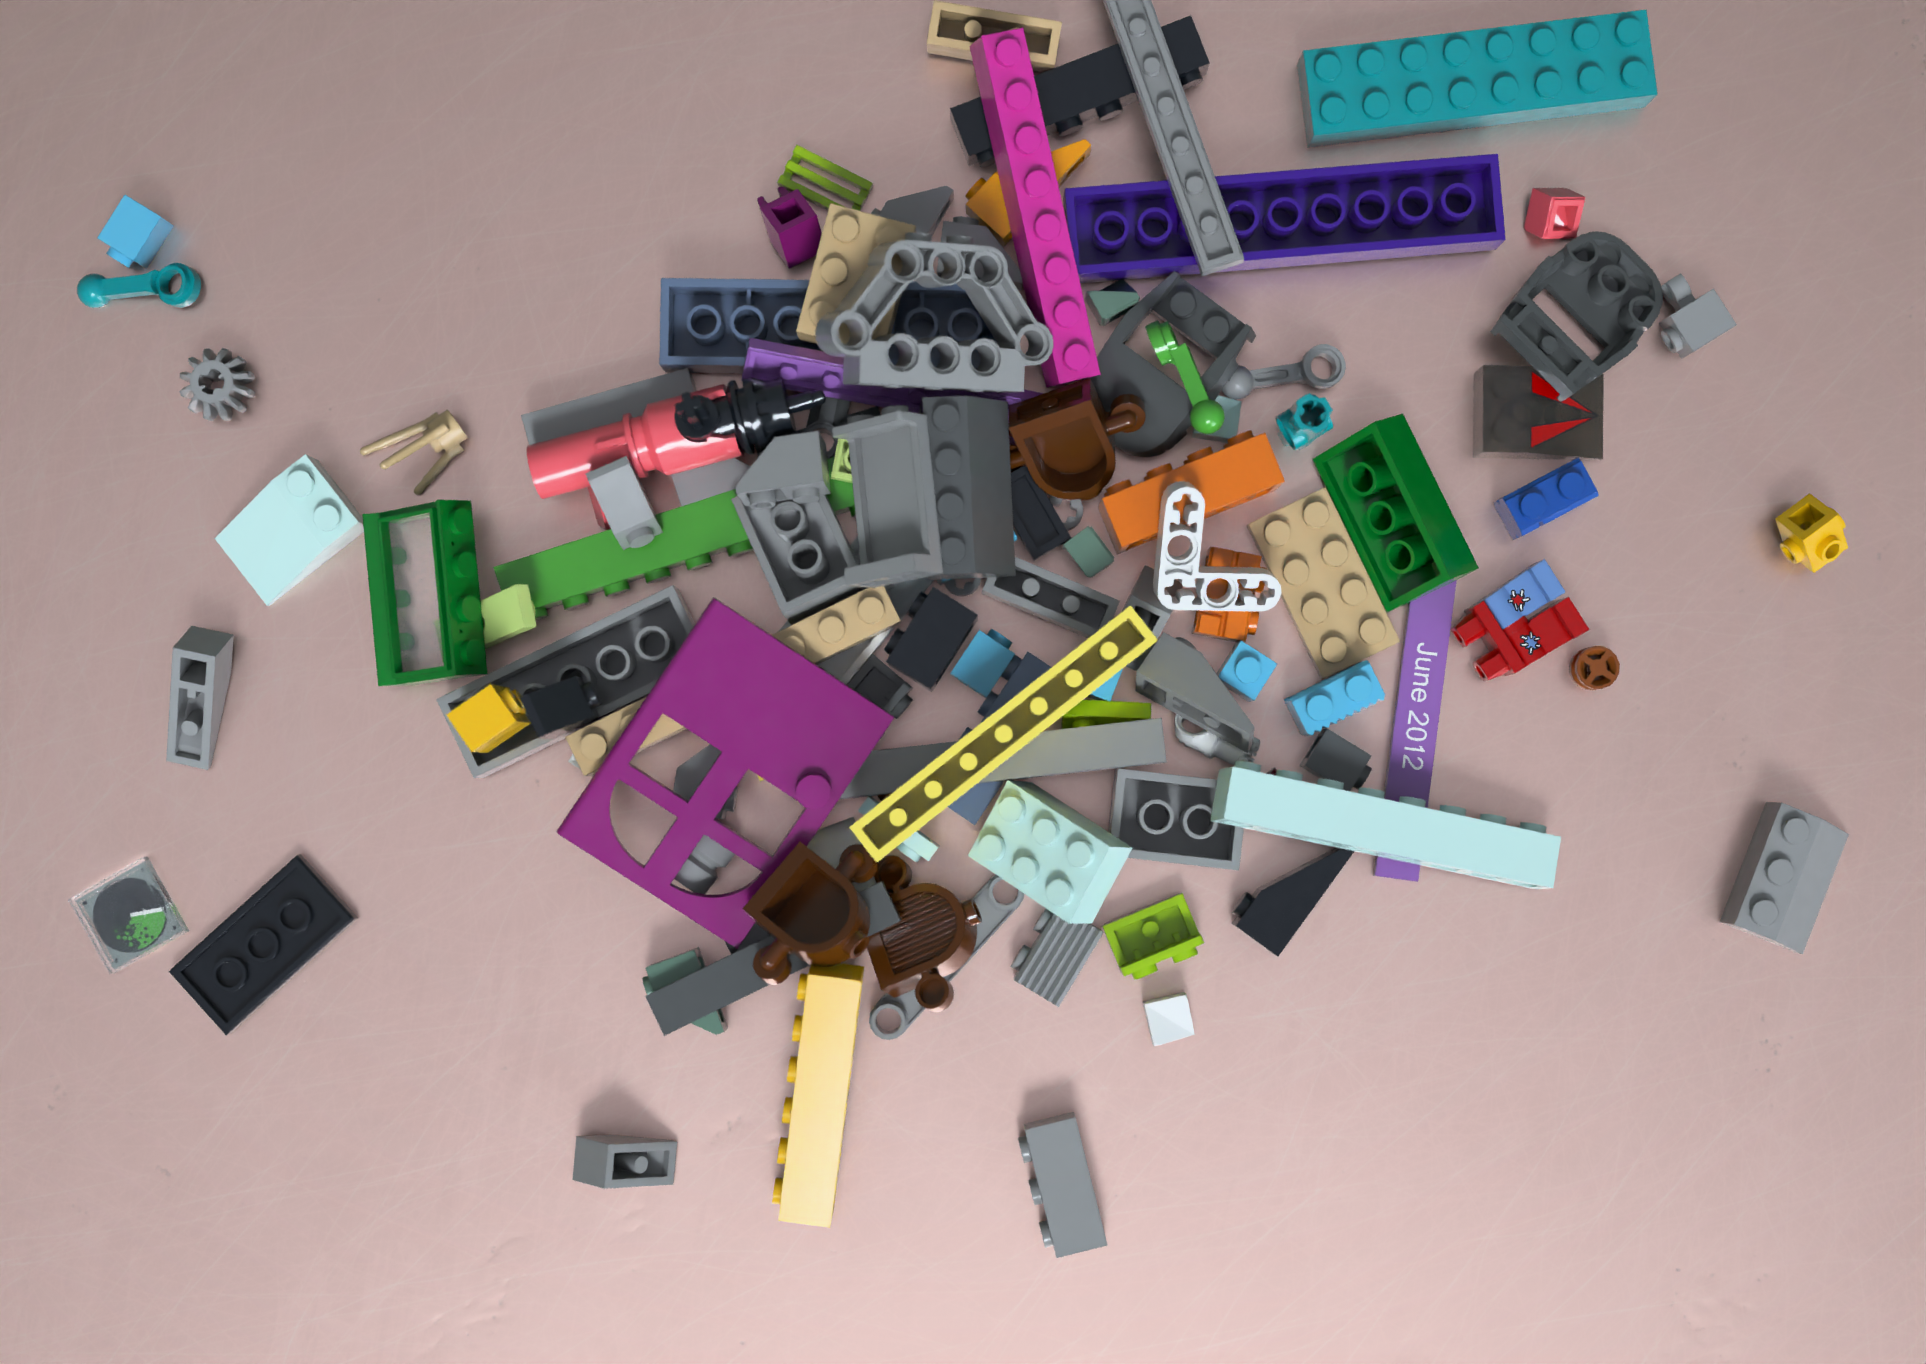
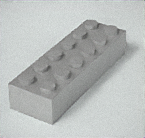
[436,585,695,778]

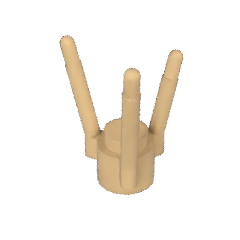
[360,409,468,495]

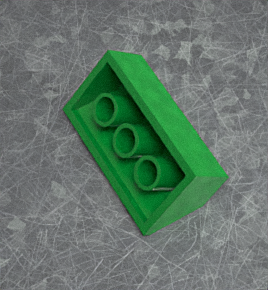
[1313,414,1479,613]

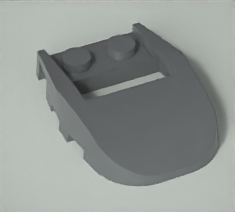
[1490,231,1663,402]
[1091,271,1256,457]

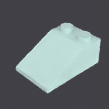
[215,454,364,606]

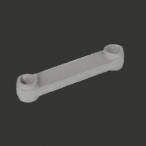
[869,875,1024,1040]

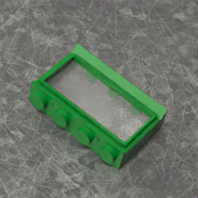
[362,499,487,686]

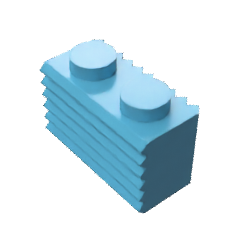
[1284,660,1385,736]

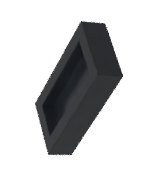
[1011,465,1071,561]

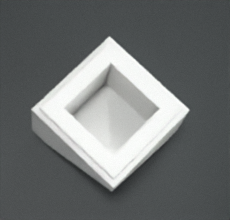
[1143,992,1195,1046]

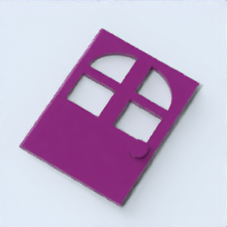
[556,597,894,949]

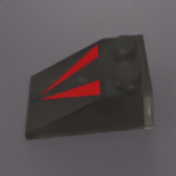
[1473,365,1604,460]

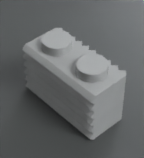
[1011,909,1104,1007]

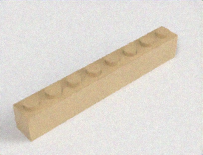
[565,586,902,776]

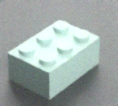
[968,780,1132,924]

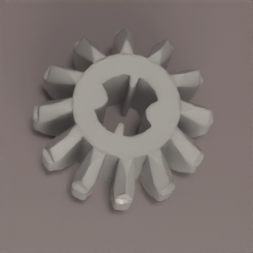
[179,348,255,421]

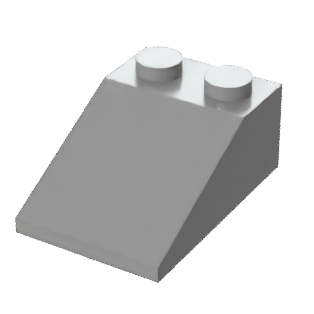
[731,495,867,625]

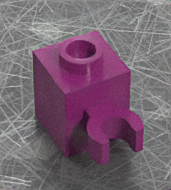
[757,186,822,269]

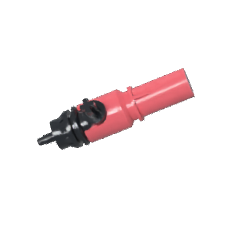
[526,377,826,499]

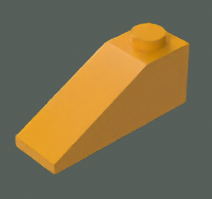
[965,139,1091,248]

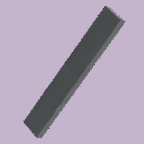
[645,881,902,1036]

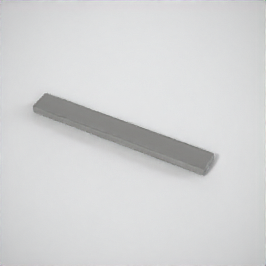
[1103,0,1244,276]
[839,718,1167,800]

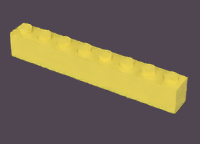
[849,605,1158,862]

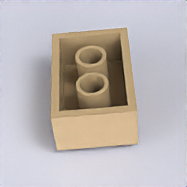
[796,203,917,345]

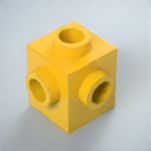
[1775,493,1848,573]

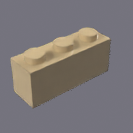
[927,0,1062,72]

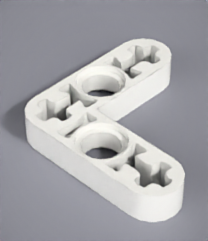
[1153,481,1281,612]

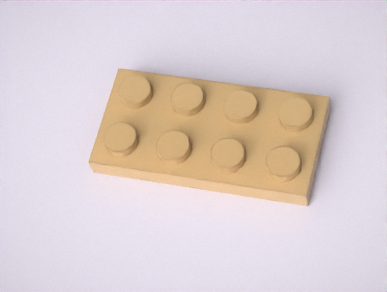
[1246,487,1400,679]

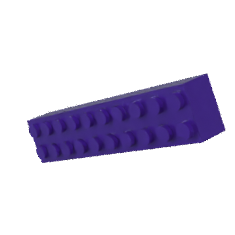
[1063,154,1506,283]

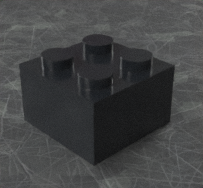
[884,587,978,692]

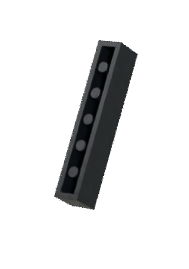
[950,15,1210,167]

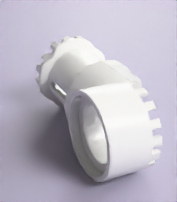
[1175,714,1261,765]

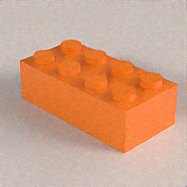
[1098,430,1285,554]

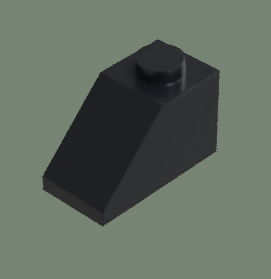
[520,676,602,740]

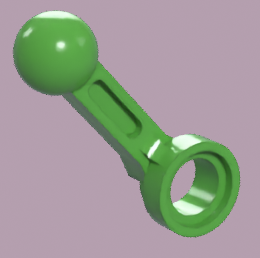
[1145,320,1225,434]

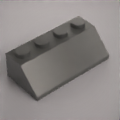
[920,396,1016,580]

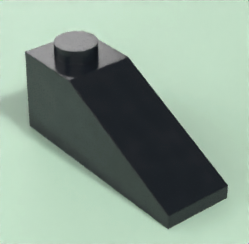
[1231,848,1354,956]

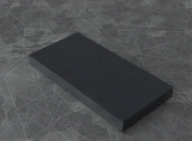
[169,854,358,1035]

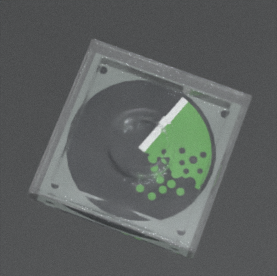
[68,856,189,975]

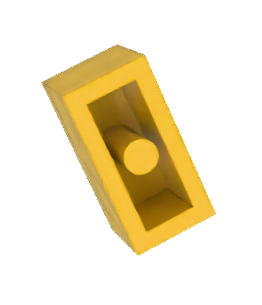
[446,684,531,753]

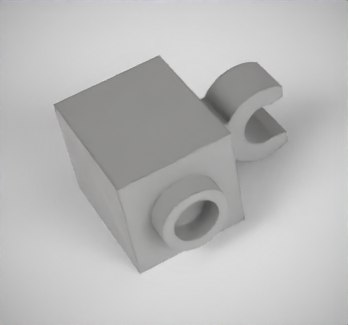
[1659,273,1737,359]

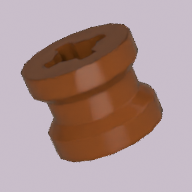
[1569,646,1620,690]

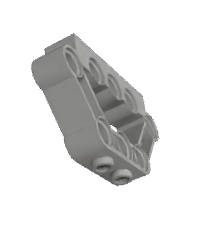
[815,232,1054,393]

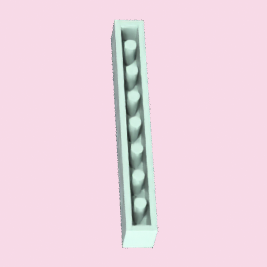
[1210,761,1561,889]

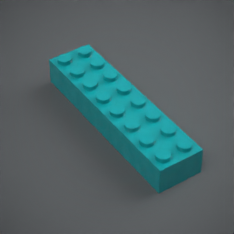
[1297,9,1658,148]

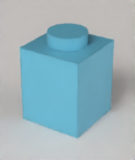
[97,195,174,269]
[950,629,1015,698]
[1216,641,1277,702]

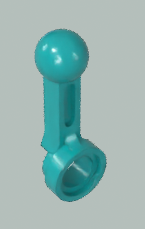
[77,263,201,308]

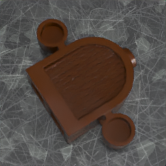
[1009,378,1146,500]
[742,842,878,985]
[867,855,982,1012]

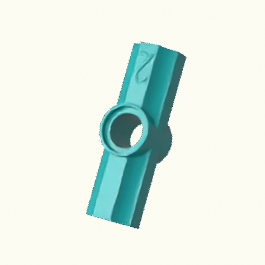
[1275,393,1333,450]

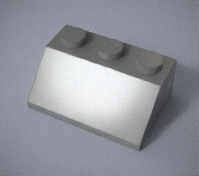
[1720,802,1849,955]

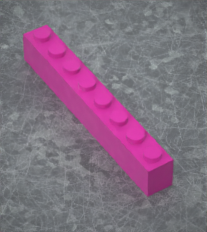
[969,28,1101,388]

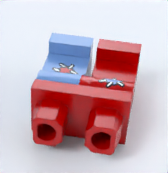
[1451,559,1590,681]

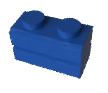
[1493,457,1599,540]

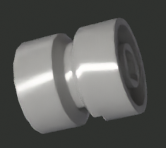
[674,835,735,894]

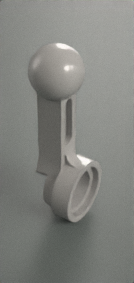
[1222,344,1346,399]

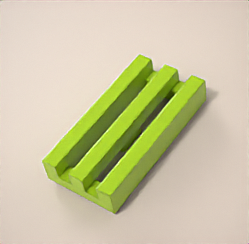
[777,144,873,211]

